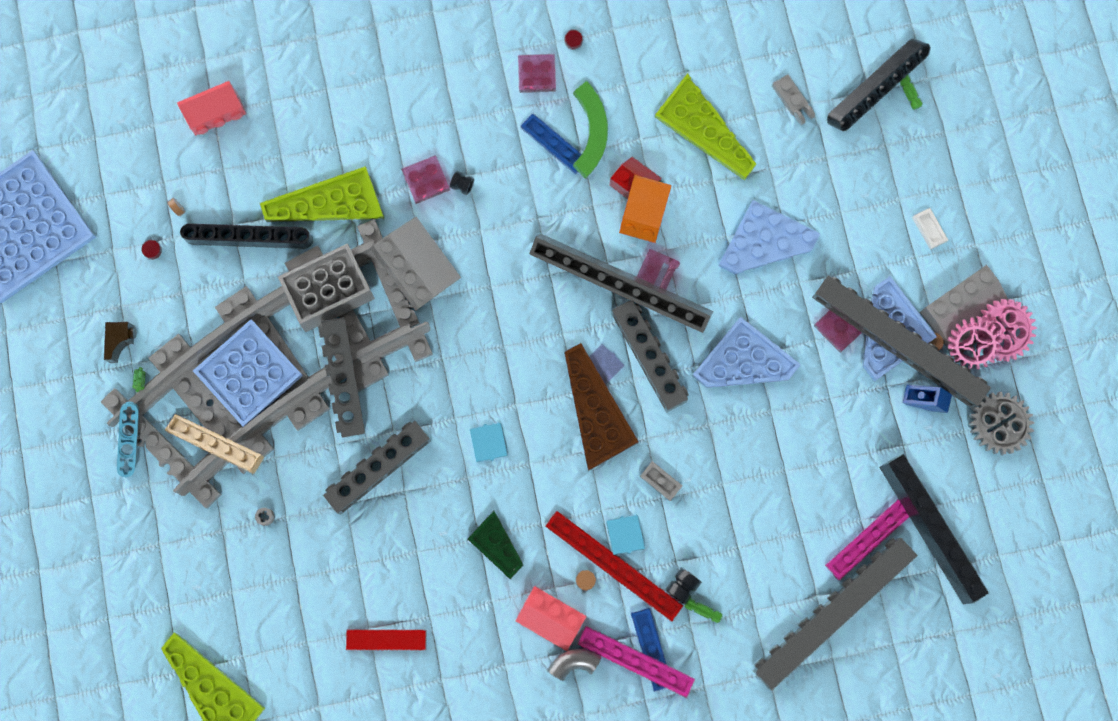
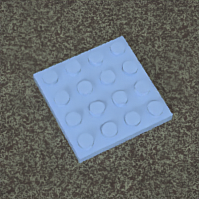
[193,319,303,427]

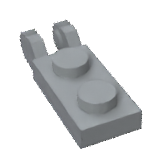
[772,74,815,125]

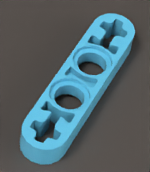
[117,402,139,478]

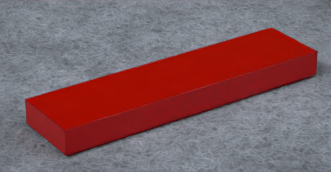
[346,630,427,650]

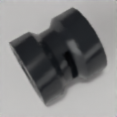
[450,171,474,195]

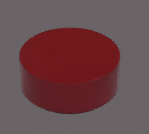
[564,30,583,50]
[141,240,162,260]

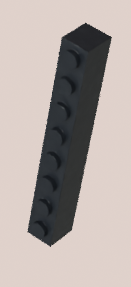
[879,454,989,604]

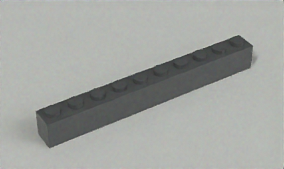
[529,234,714,333]
[812,275,991,409]
[753,538,918,691]

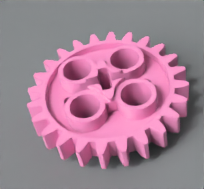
[974,299,1037,362]

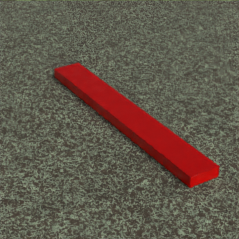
[545,511,683,622]

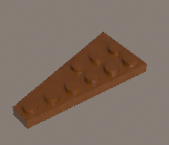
[564,343,639,471]

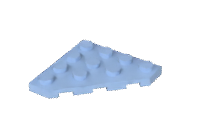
[718,200,820,274]
[863,276,937,381]
[692,317,801,388]

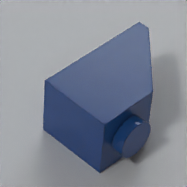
[902,385,952,413]

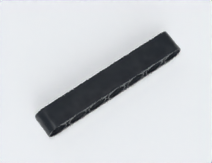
[827,38,930,131]
[180,223,313,249]

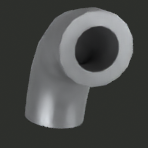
[547,649,602,681]

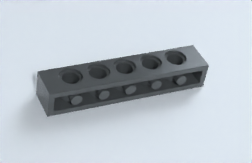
[611,300,689,413]
[318,317,365,438]
[323,421,431,515]

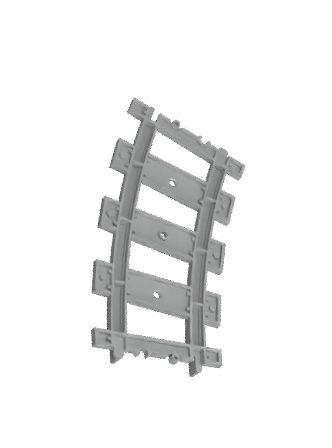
[101,219,433,509]

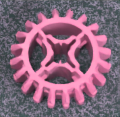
[948,317,1003,369]

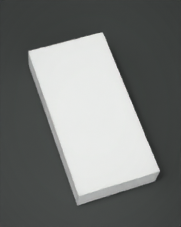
[912,208,948,250]

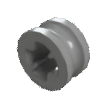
[255,508,275,526]

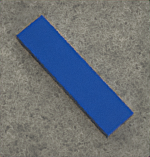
[520,113,582,175]
[630,608,667,692]

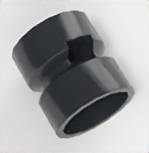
[665,567,702,605]

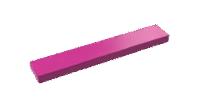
[825,499,909,580]
[577,626,695,698]

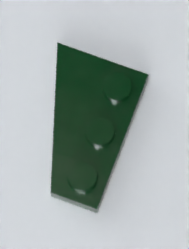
[468,510,524,580]

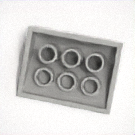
[370,217,461,311]
[278,243,375,332]
[920,265,1010,358]

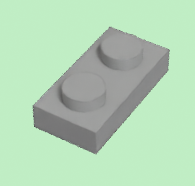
[640,461,683,501]

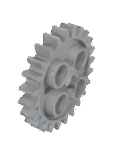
[968,392,1034,455]

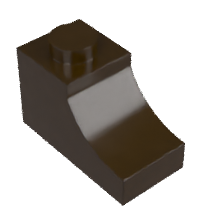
[104,322,137,363]

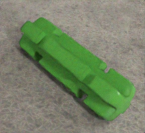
[900,75,923,110]
[132,367,146,392]
[684,599,723,623]

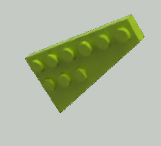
[655,73,756,180]
[259,166,384,222]
[161,632,266,721]

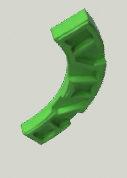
[573,81,608,179]

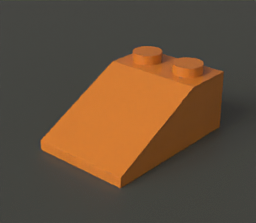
[619,175,672,243]

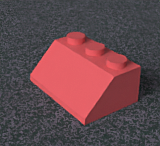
[177,81,246,135]
[516,586,587,651]

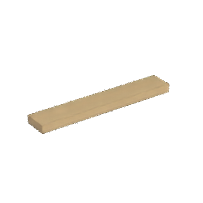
[165,414,264,474]

